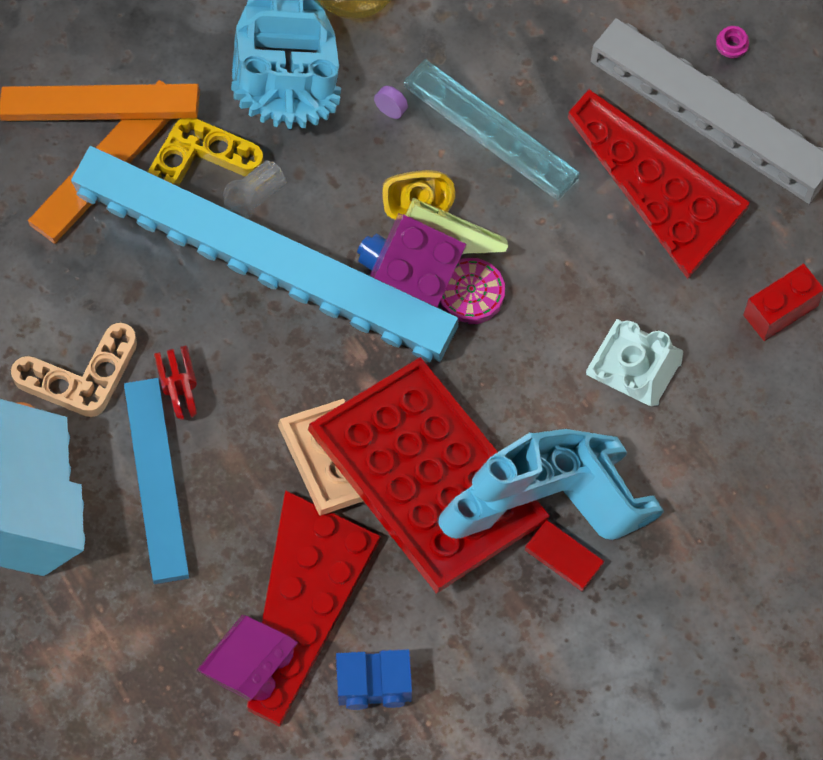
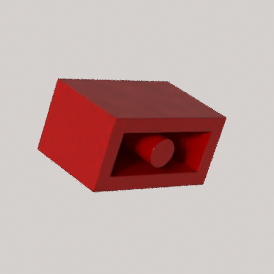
[743,263,823,341]

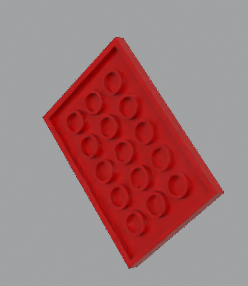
[308,357,550,594]

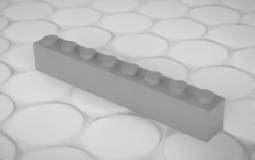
[591,18,823,204]

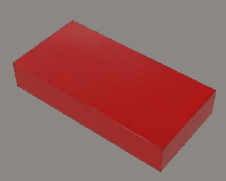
[525,520,604,592]

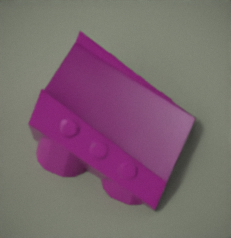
[196,615,298,701]

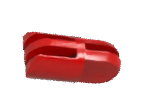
[154,345,197,420]

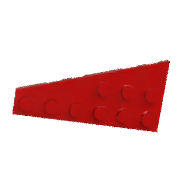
[568,89,750,279]
[247,490,380,727]

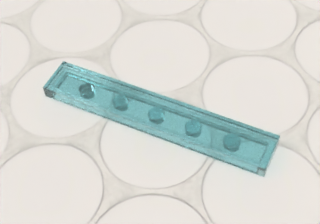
[404,59,580,201]

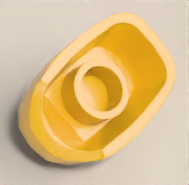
[382,170,455,220]

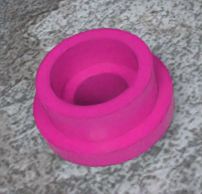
[716,26,749,58]

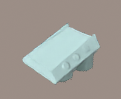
[586,319,683,407]

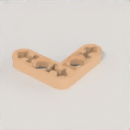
[11,323,137,417]

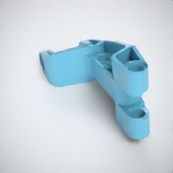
[438,429,664,540]

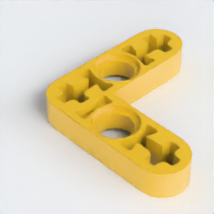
[148,118,264,186]

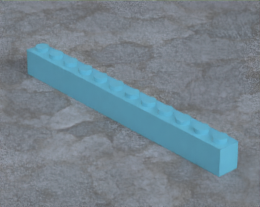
[71,146,458,362]

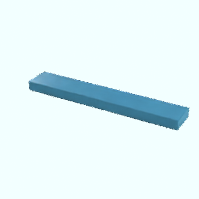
[124,378,189,584]

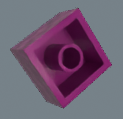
[370,213,466,307]

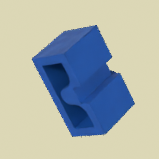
[336,649,412,710]

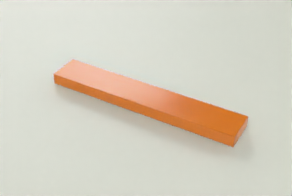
[28,79,171,244]
[0,84,200,121]

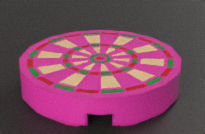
[439,258,505,324]

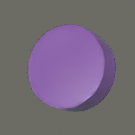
[374,86,408,119]

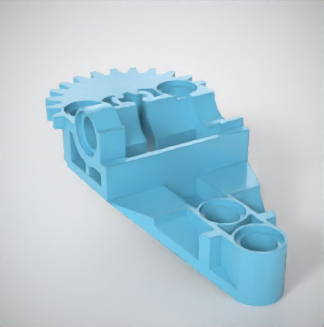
[231,0,341,129]

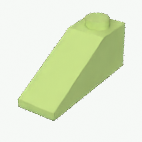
[406,198,508,254]

